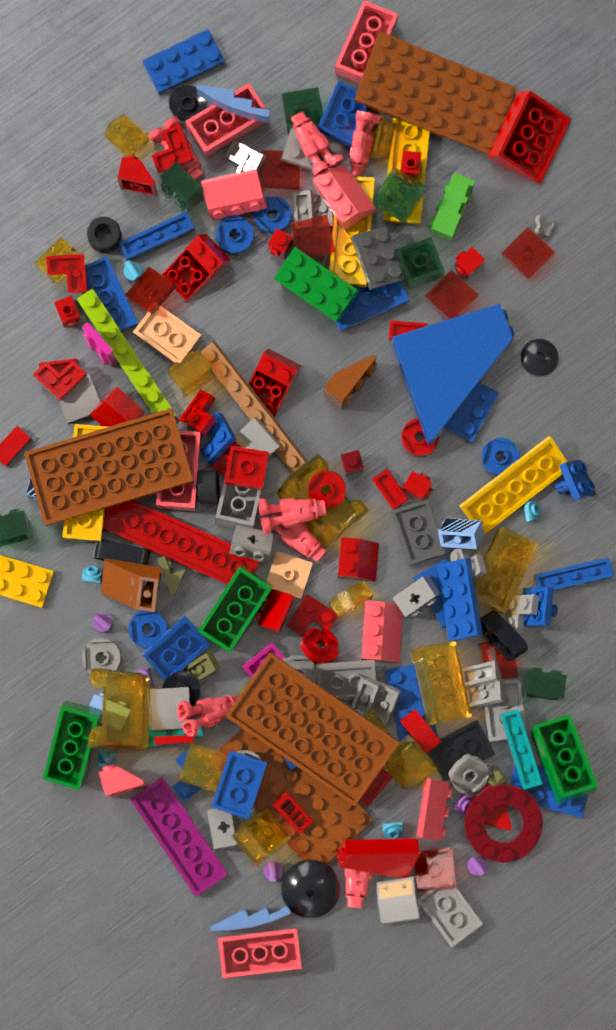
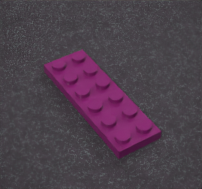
[130,777,228,897]

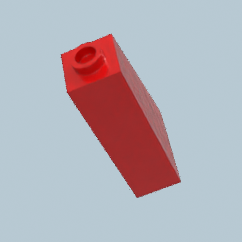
[337,838,420,878]

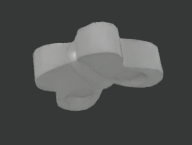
[535,215,556,236]

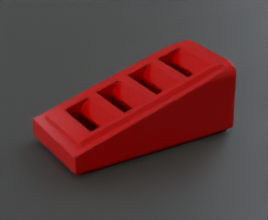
[272,791,314,835]

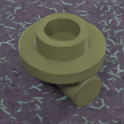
[488,767,507,786]

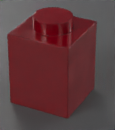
[340,450,364,477]

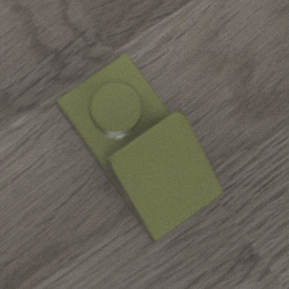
[158,556,187,597]
[184,651,220,682]

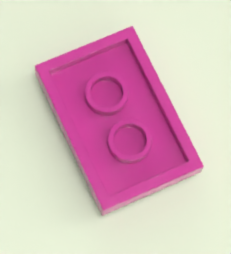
[82,322,118,367]

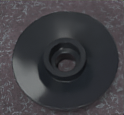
[169,85,206,121]
[521,339,559,376]
[162,672,201,706]

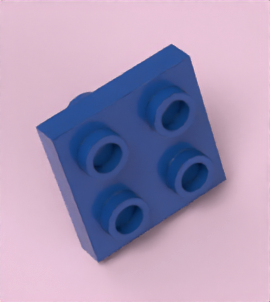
[555,460,596,501]
[522,587,558,627]

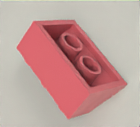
[312,165,376,230]
[201,168,267,220]
[361,601,403,663]
[99,765,147,797]
[416,778,452,841]

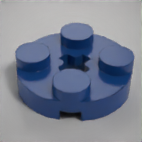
[254,196,291,235]
[216,216,254,254]
[481,437,520,476]
[128,610,167,649]

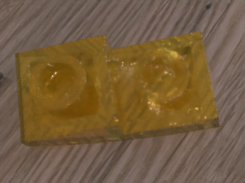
[329,580,374,618]

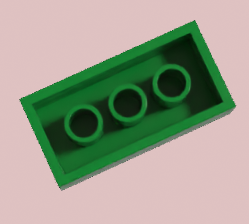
[273,247,360,322]
[197,565,274,653]
[42,700,103,790]
[530,714,598,804]

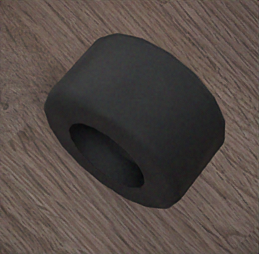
[87,217,122,253]
[197,469,220,504]

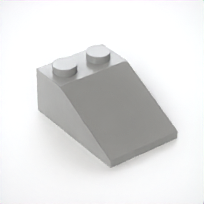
[215,475,262,529]

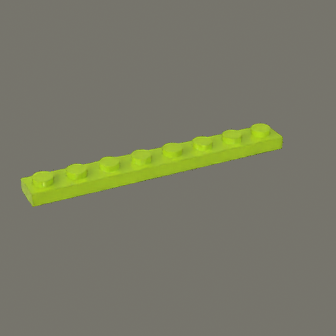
[77,288,176,417]

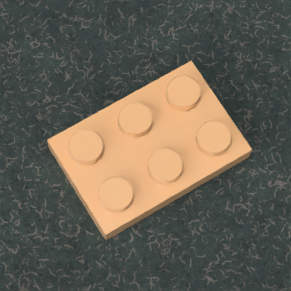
[133,302,202,366]

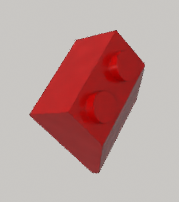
[117,155,157,196]
[89,387,146,427]
[337,537,379,582]
[256,589,294,635]

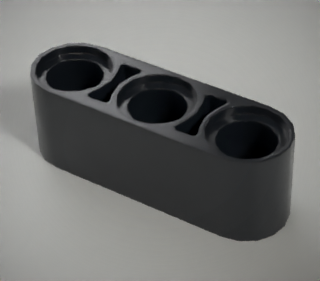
[93,539,151,565]
[480,610,528,661]

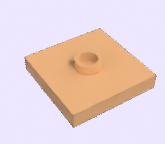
[267,551,313,600]

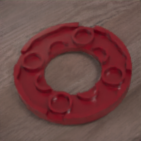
[464,784,543,863]

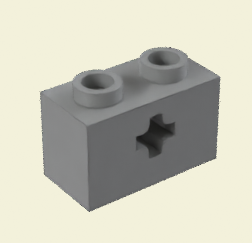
[229,524,274,563]
[393,575,441,617]
[207,809,240,849]

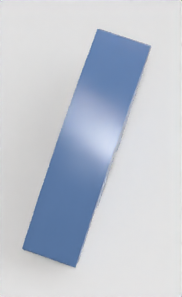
[197,85,270,123]
[209,906,291,931]

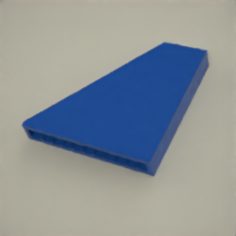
[392,304,514,446]

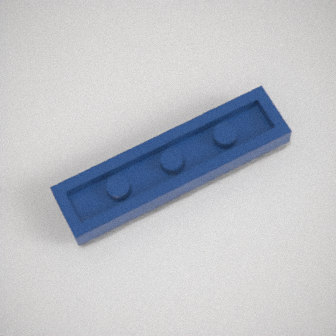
[119,211,195,261]
[534,557,614,591]

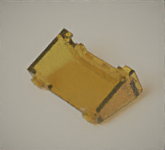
[277,454,369,548]
[89,668,150,754]

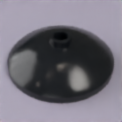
[281,859,340,918]

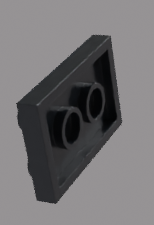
[428,720,495,781]

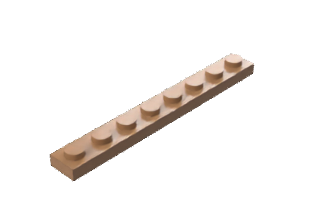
[199,341,308,473]

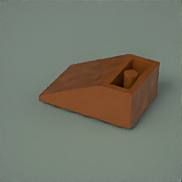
[323,355,377,409]
[101,558,162,612]

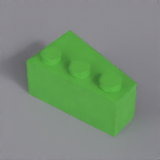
[429,173,475,242]

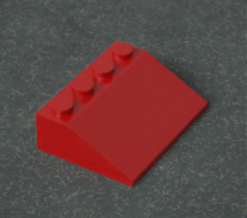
[487,90,571,184]

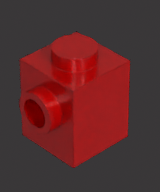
[399,150,422,181]
[268,228,293,258]
[455,246,485,279]
[54,295,81,327]
[402,471,433,501]

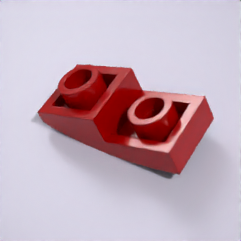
[400,709,441,754]

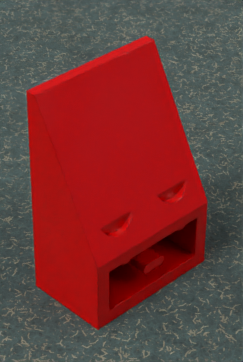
[162,233,232,302]
[249,348,301,418]

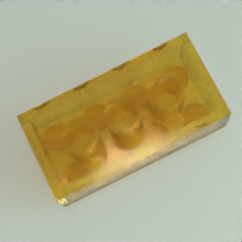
[474,527,538,614]
[412,641,472,726]

